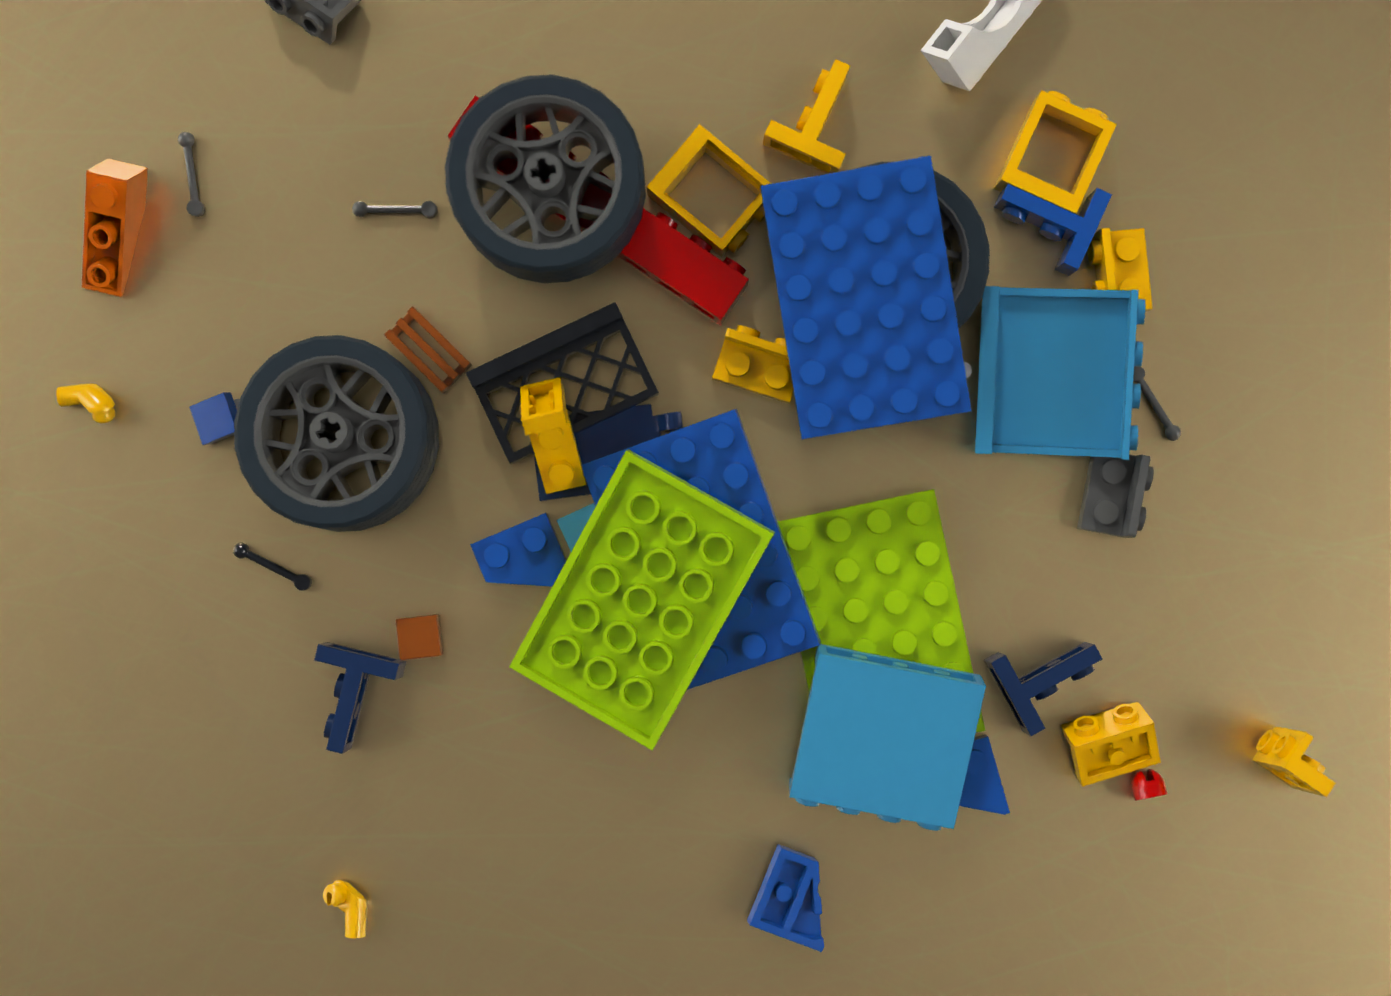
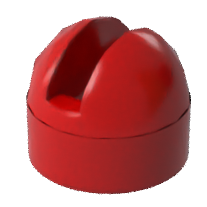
[1132,769,1168,801]

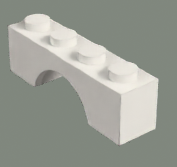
[920,0,1042,92]

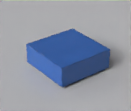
[189,392,237,445]

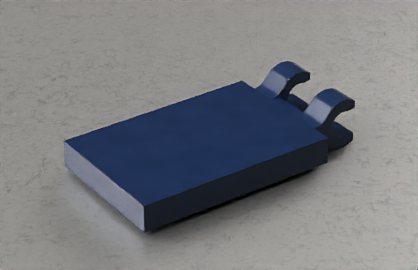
[534,404,683,501]

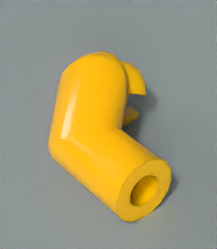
[56,383,115,424]
[323,880,367,938]

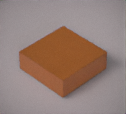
[396,614,443,660]

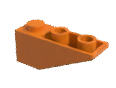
[82,159,148,297]

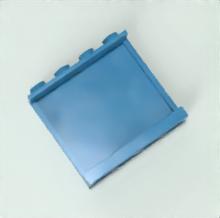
[975,286,1146,460]
[789,644,986,831]

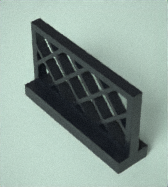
[466,302,659,464]

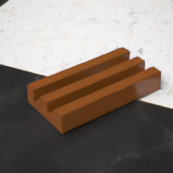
[384,306,472,393]

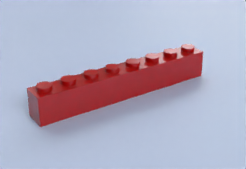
[448,95,749,326]

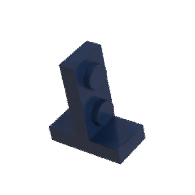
[314,642,406,754]
[984,642,1103,736]

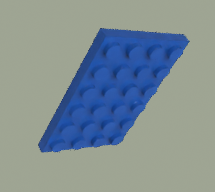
[760,155,972,439]
[582,409,821,690]

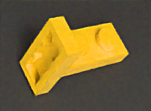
[762,59,850,174]
[520,377,586,494]

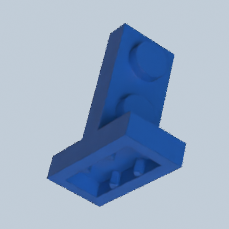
[994,184,1112,276]

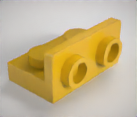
[1087,228,1153,311]
[712,325,794,404]
[1061,702,1161,787]
[1253,727,1336,797]

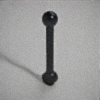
[233,542,312,591]

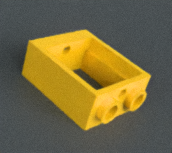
[994,90,1117,214]
[647,124,771,257]

